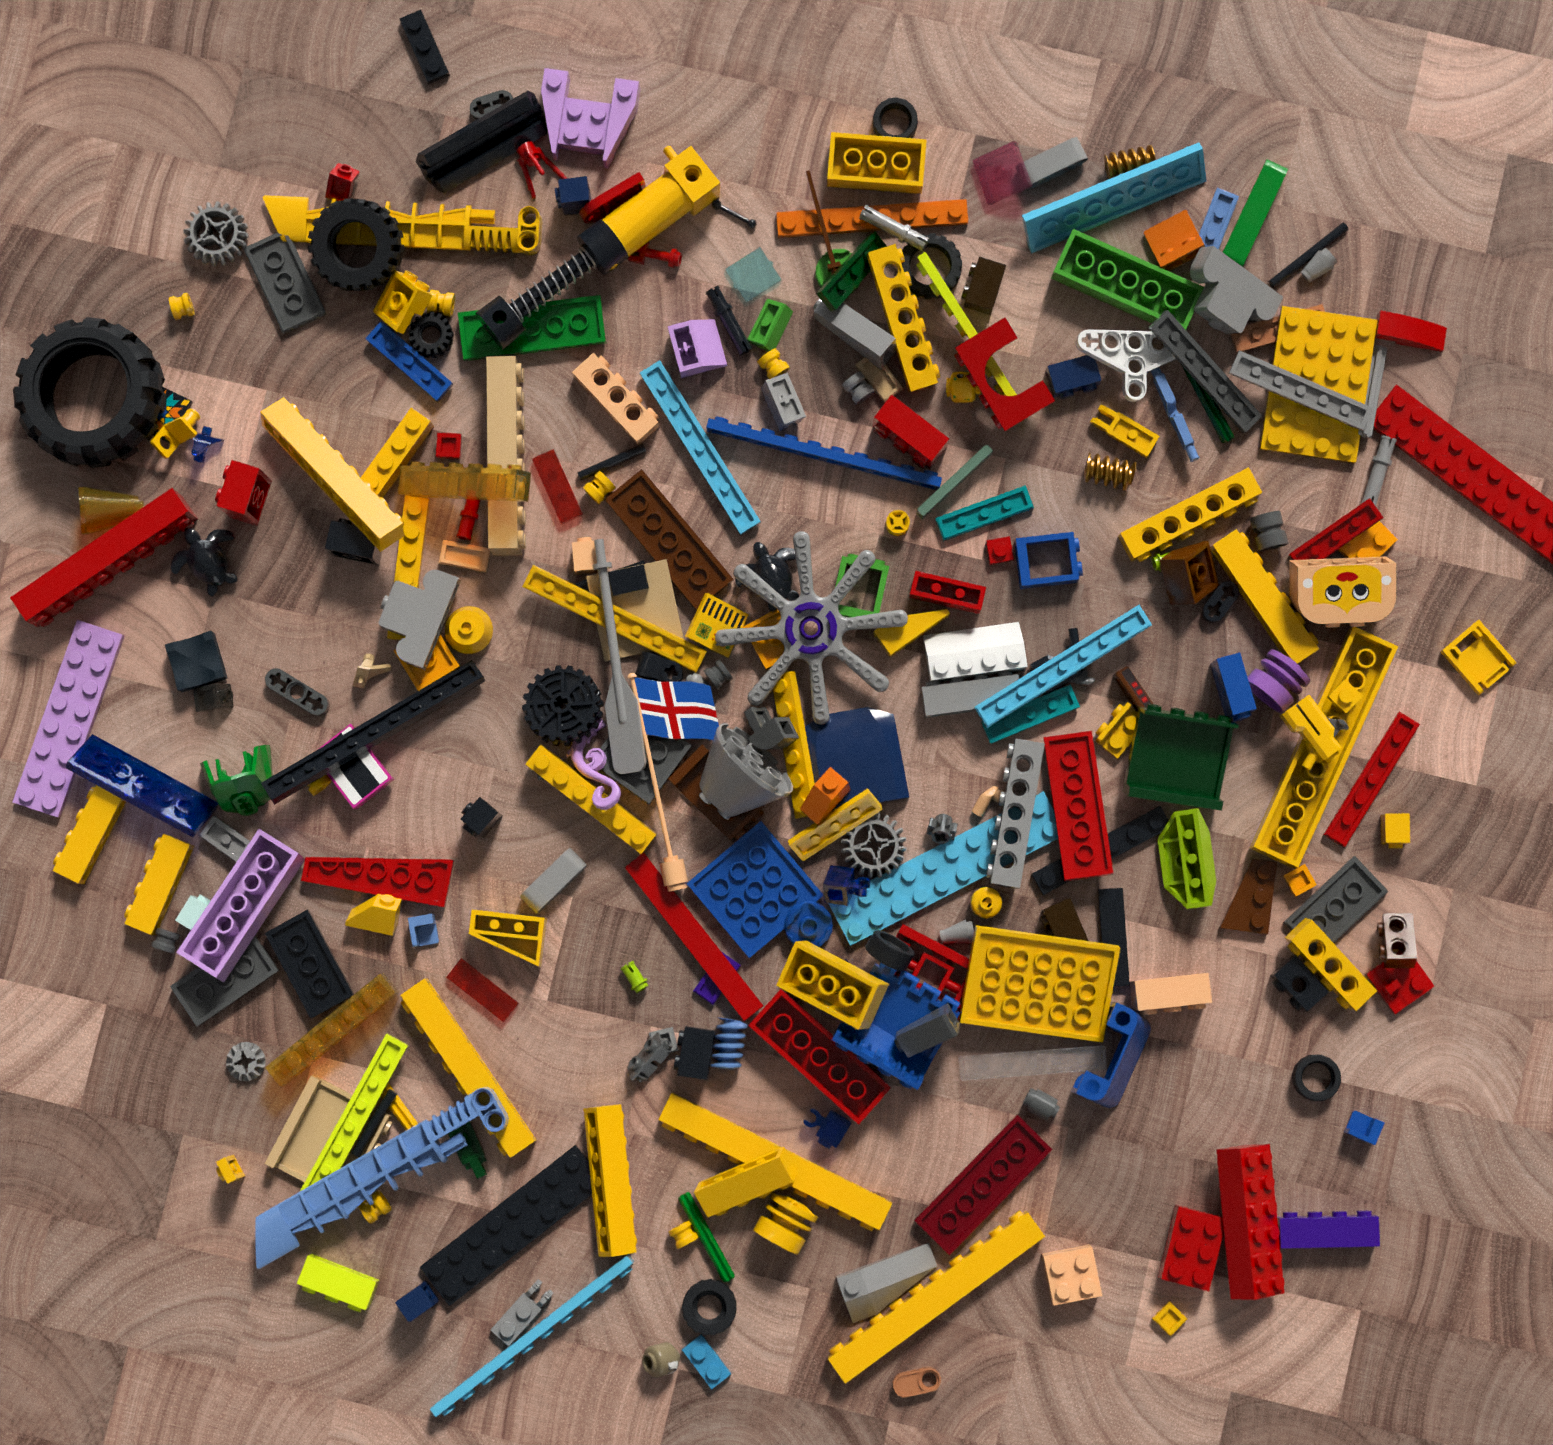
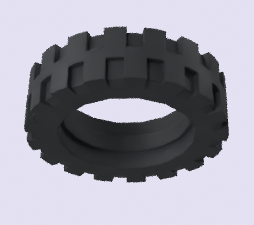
[902,233,962,300]

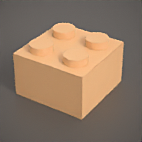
[1041,1244,1102,1306]

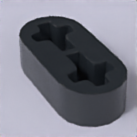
[1202,581,1239,623]

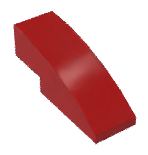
[1375,310,1447,352]

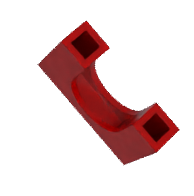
[954,317,1055,431]

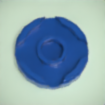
[784,901,833,947]

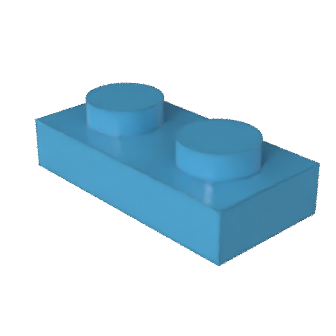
[682,1334,731,1389]

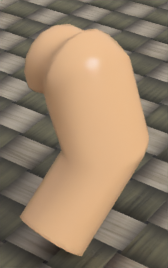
[972,786,1004,817]

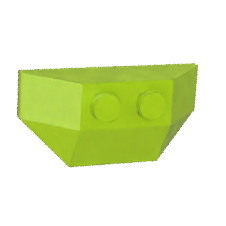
[1158,808,1216,909]

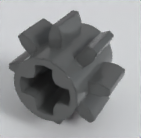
[927,814,958,844]

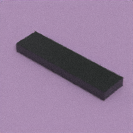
[1098,888,1130,986]

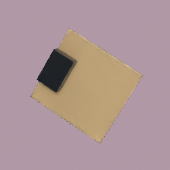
[586,559,684,661]

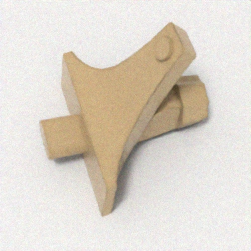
[352,654,391,688]

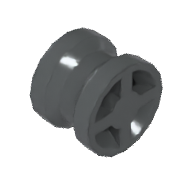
[704,660,733,690]
[151,928,180,953]

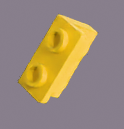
[1095,702,1138,759]

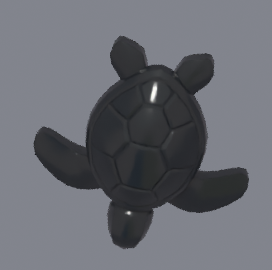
[171,528,238,597]
[735,542,799,613]

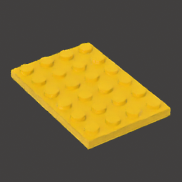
[1260,306,1378,463]
[958,925,1120,1043]

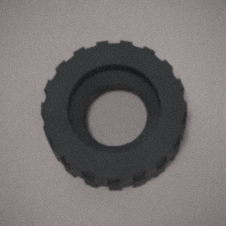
[682,1279,737,1336]

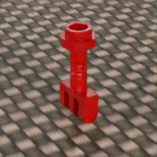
[627,242,682,268]

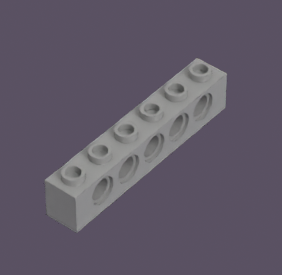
[986,738,1045,889]

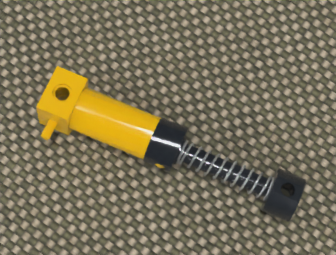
[475,146,720,350]

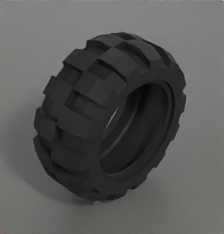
[13,317,167,468]

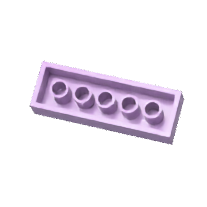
[176,829,305,983]

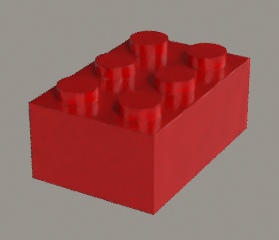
[873,395,949,470]
[215,460,272,526]
[1158,1204,1224,1292]

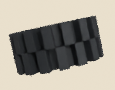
[409,312,454,358]

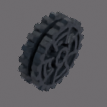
[522,665,604,747]

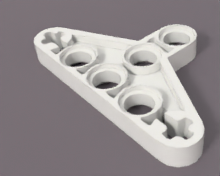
[1075,329,1176,402]

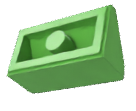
[747,299,793,352]

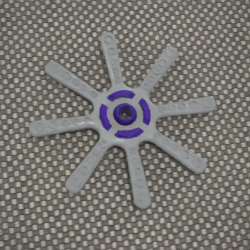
[715,531,908,725]

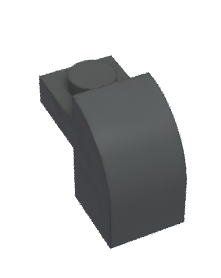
[744,707,799,750]

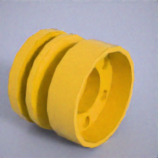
[753,1193,818,1255]

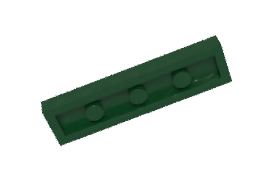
[816,231,887,312]

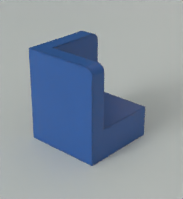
[1344,1110,1385,1145]

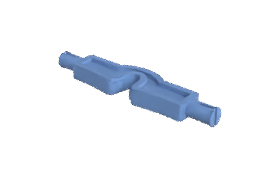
[1151,367,1200,462]

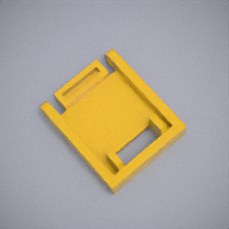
[1440,620,1516,695]

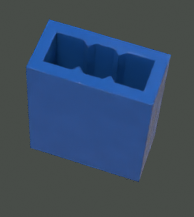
[1210,652,1257,722]

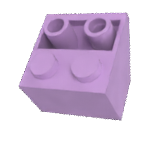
[667,319,727,378]

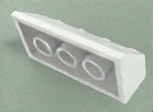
[923,622,1028,682]

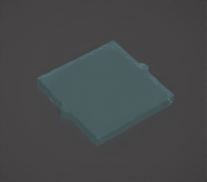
[725,247,781,303]

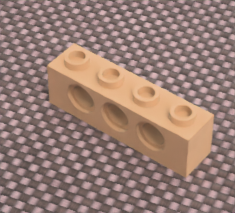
[572,353,659,445]

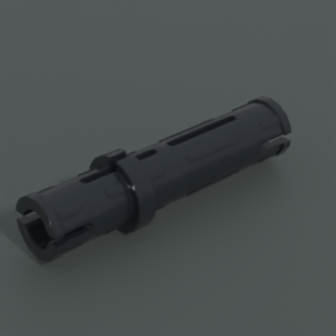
[705,286,753,356]

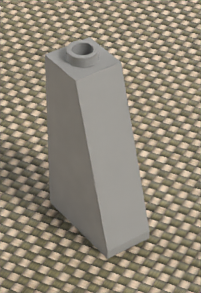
[813,298,896,370]

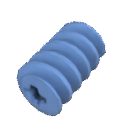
[710,1017,748,1070]

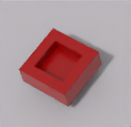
[436,432,462,459]
[986,536,1014,565]

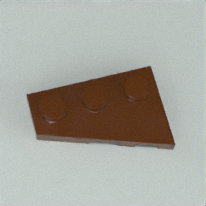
[1219,859,1277,935]

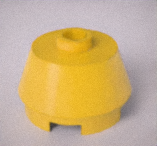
[445,606,493,654]

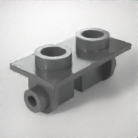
[627,1032,673,1083]

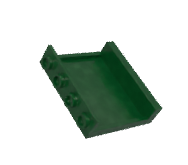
[1122,704,1239,811]

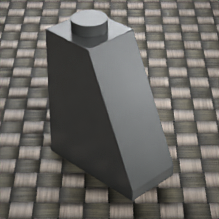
[894,1003,960,1058]

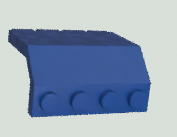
[832,963,960,1090]

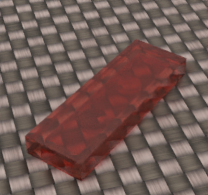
[532,449,583,525]
[446,958,519,1022]

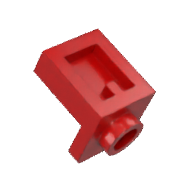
[325,163,360,201]

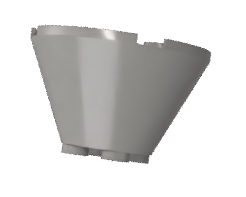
[699,723,793,819]

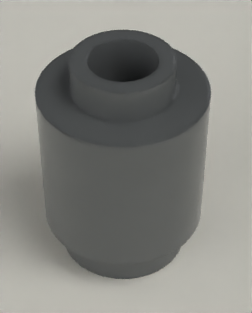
[1022,1088,1060,1121]

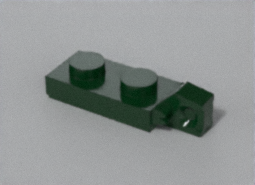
[448,1121,487,1179]

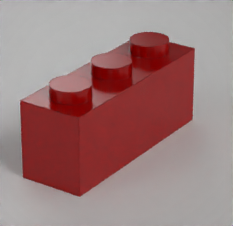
[909,570,986,614]

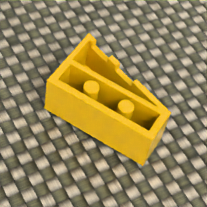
[469,909,547,967]

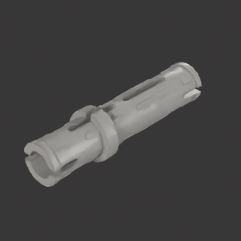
[859,205,930,252]
[1361,436,1397,506]

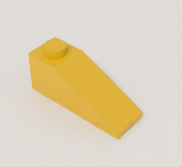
[873,609,950,657]

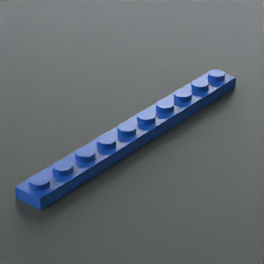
[706,416,942,490]

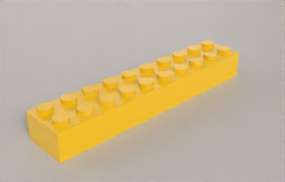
[1249,627,1398,869]

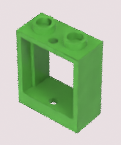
[835,554,889,617]

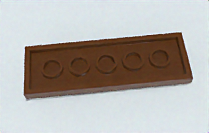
[605,469,734,611]

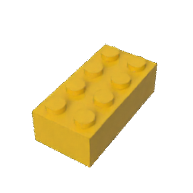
[827,132,927,194]
[776,941,889,1030]

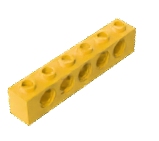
[866,244,940,392]
[1118,467,1262,562]

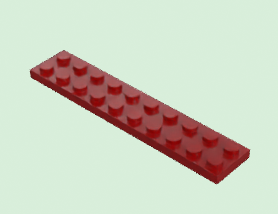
[1374,384,1553,564]

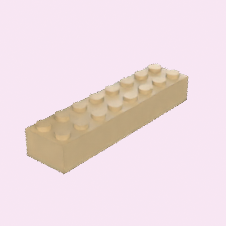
[486,356,526,556]

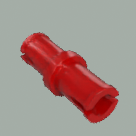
[456,490,483,541]

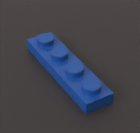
[365,321,453,402]

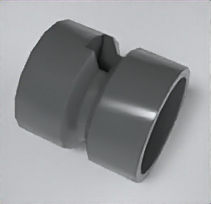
[1250,511,1289,552]

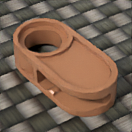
[893,1367,941,1397]

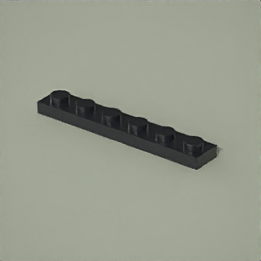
[1031,806,1169,895]

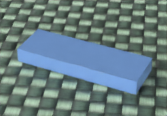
[1199,188,1239,250]

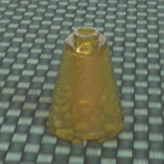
[78,486,144,535]

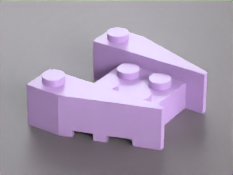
[541,68,640,168]

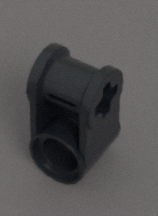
[635,651,683,682]

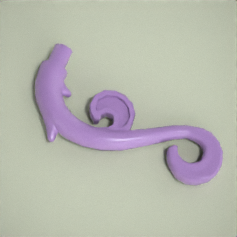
[566,718,621,810]

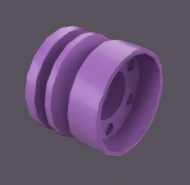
[1248,649,1310,714]

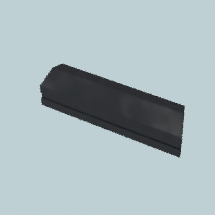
[415,90,547,193]

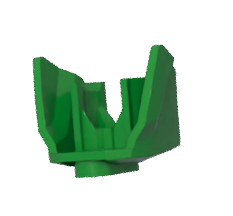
[200,745,273,816]

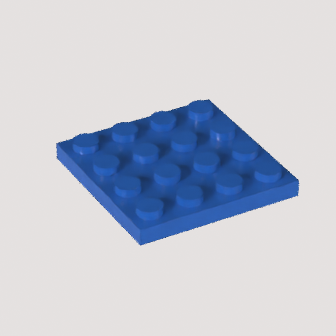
[686,821,824,958]

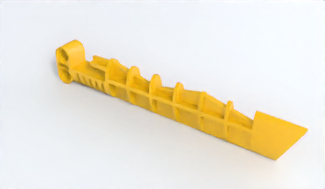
[263,195,542,256]

